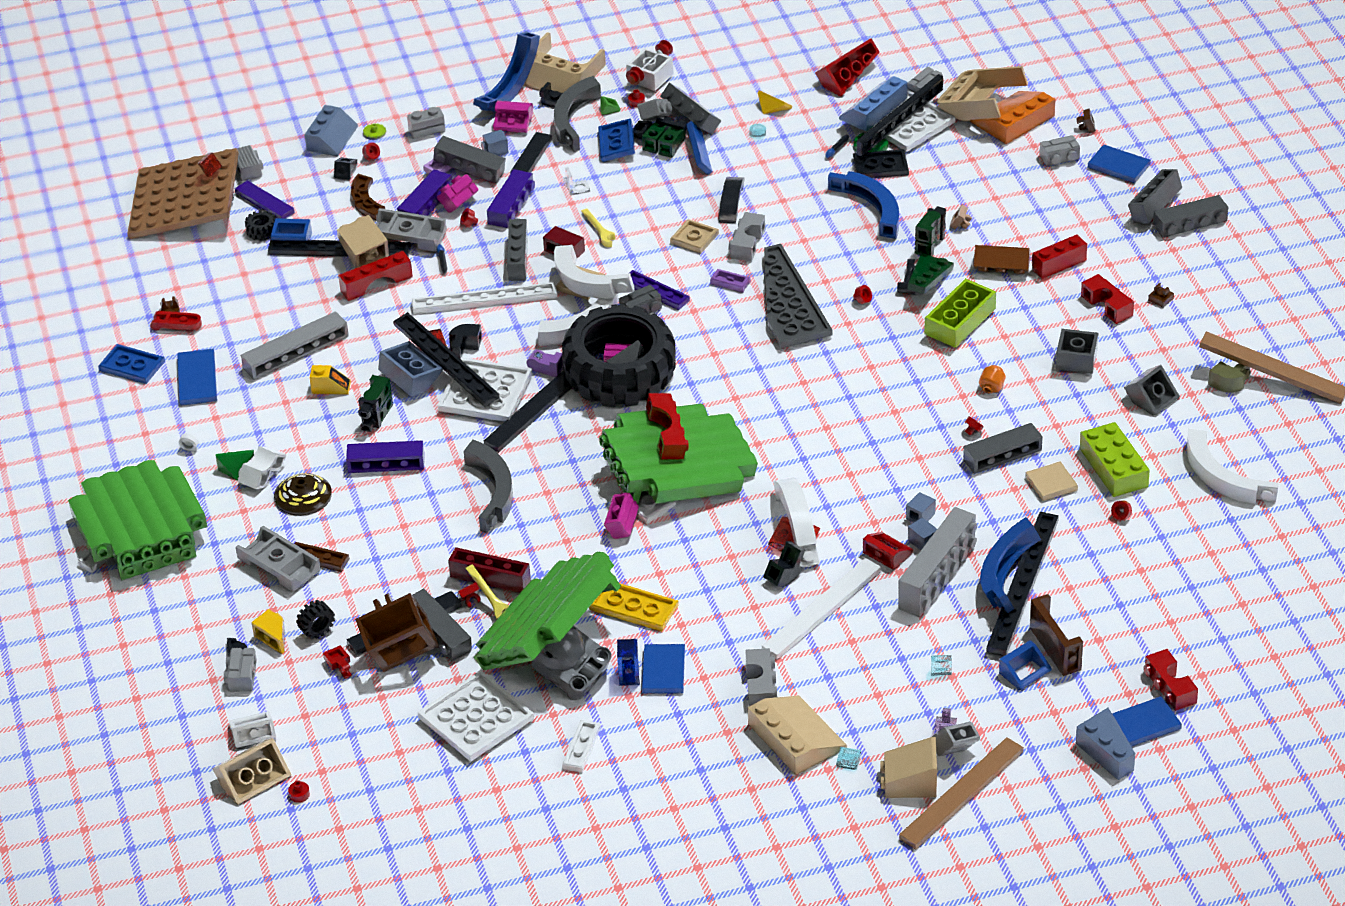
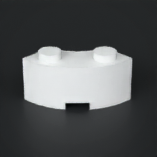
[238,446,287,489]

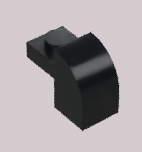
[449,324,482,359]
[763,541,806,587]

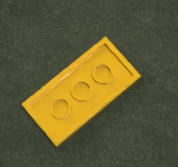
[589,583,679,632]

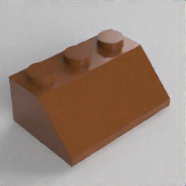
[974,245,1031,274]

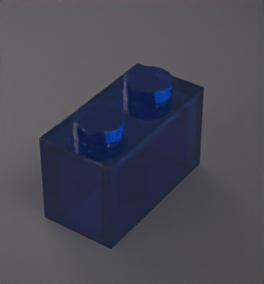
[617,639,640,686]

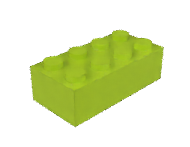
[924,278,996,348]
[1079,422,1150,497]

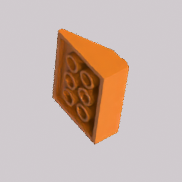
[970,91,1056,144]

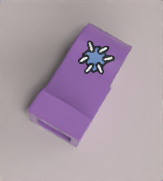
[526,349,563,377]

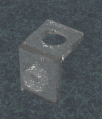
[563,167,591,196]

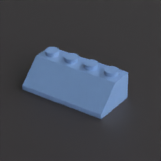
[839,76,907,132]

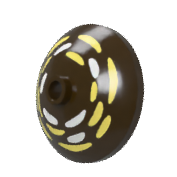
[274,473,332,516]

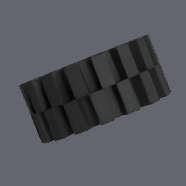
[245,210,276,241]
[296,600,335,639]

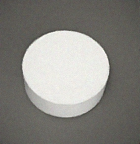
[178,433,199,451]

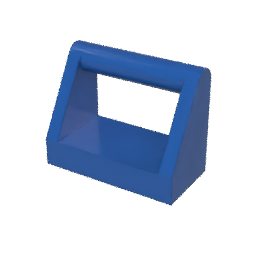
[271,218,312,241]
[999,640,1052,690]

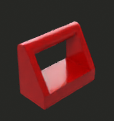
[863,532,913,570]

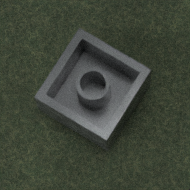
[1055,328,1099,374]

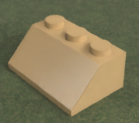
[212,738,292,805]

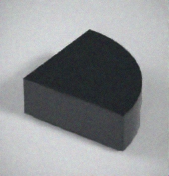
[227,638,247,657]

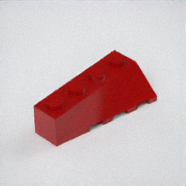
[815,38,880,97]

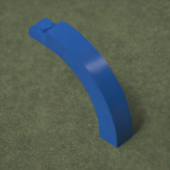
[473,31,540,113]
[828,171,899,239]
[980,517,1041,613]

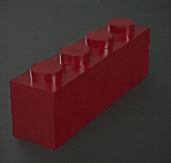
[448,547,531,593]

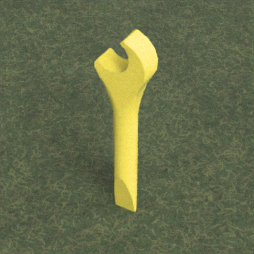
[581,208,616,247]
[466,565,509,620]

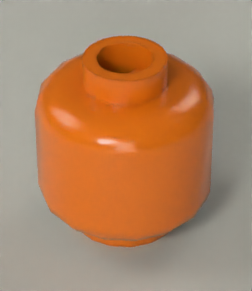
[978,365,1006,394]

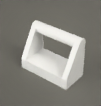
[229,711,277,748]

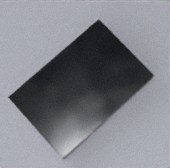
[853,149,909,178]

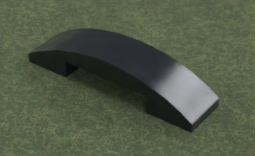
[719,176,745,223]

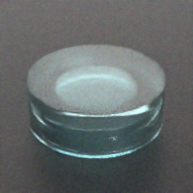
[749,124,766,139]

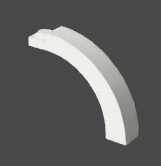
[554,245,634,299]
[538,294,619,346]
[1186,428,1279,505]
[773,477,820,568]

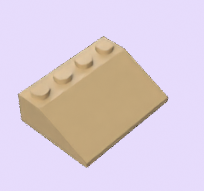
[747,695,847,775]

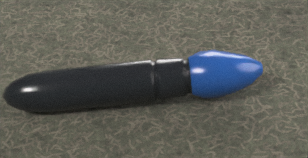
[825,134,849,158]
[437,244,448,274]

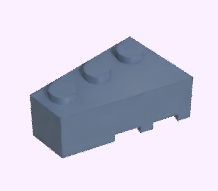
[1076,707,1135,780]

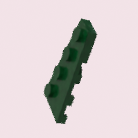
[908,253,954,294]

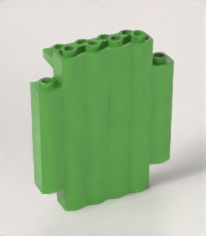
[599,403,758,504]
[68,460,208,581]
[474,552,621,670]

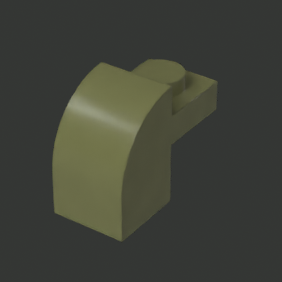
[1208,361,1251,393]

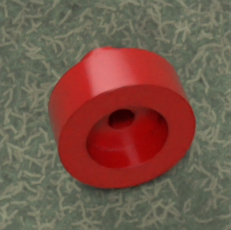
[628,89,645,107]
[362,142,380,161]
[460,208,478,227]
[853,285,872,304]
[964,416,984,436]
[1111,500,1132,520]
[288,780,310,803]

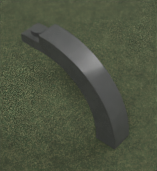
[554,76,601,152]
[463,439,513,533]

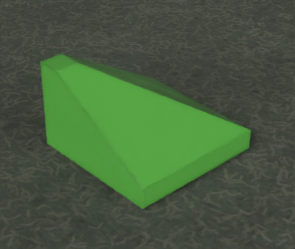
[600,96,621,115]

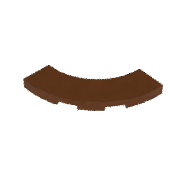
[351,173,385,221]

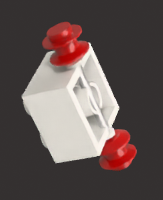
[626,40,674,91]

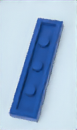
[687,121,713,175]

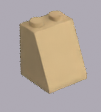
[337,215,389,268]
[880,737,937,798]

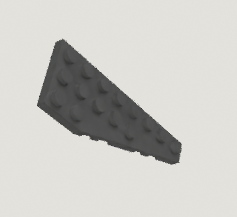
[764,243,833,348]

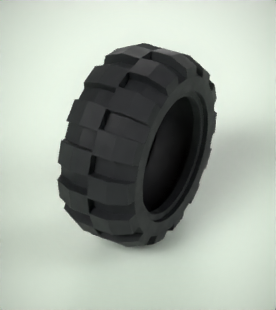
[562,304,676,407]

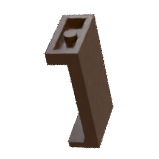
[1029,594,1083,676]

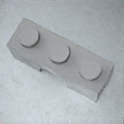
[728,212,766,262]
[745,648,777,706]

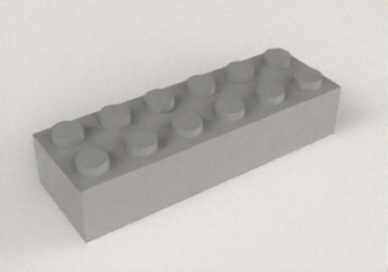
[898,507,977,617]

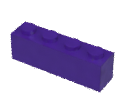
[397,169,453,216]
[487,169,535,228]
[346,440,425,473]

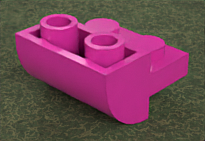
[493,101,534,133]

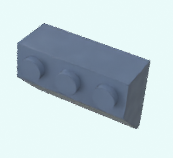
[304,105,358,157]
[378,341,443,397]

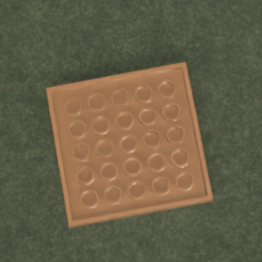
[127,148,239,239]

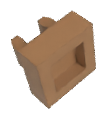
[950,205,972,230]

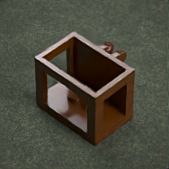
[355,593,438,672]

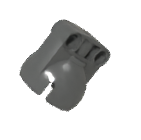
[531,625,612,700]

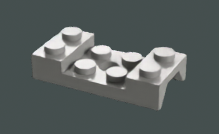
[376,208,447,252]
[235,525,321,592]

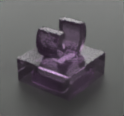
[935,708,957,731]

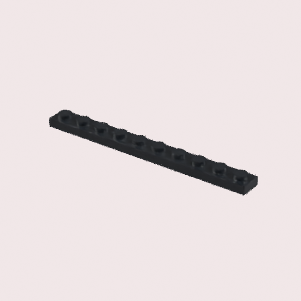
[986,511,1059,656]

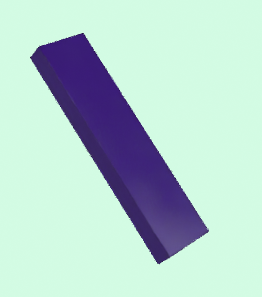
[234,180,295,219]
[629,270,690,310]

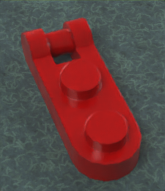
[150,311,202,331]

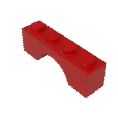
[338,251,413,301]
[646,393,689,459]

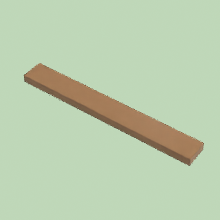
[1199,331,1345,404]
[899,737,1024,850]

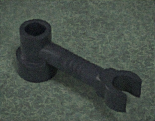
[897,259,917,295]

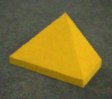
[757,90,793,114]

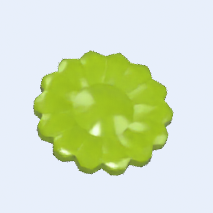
[363,123,386,138]

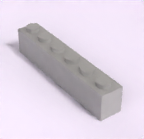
[241,311,349,380]

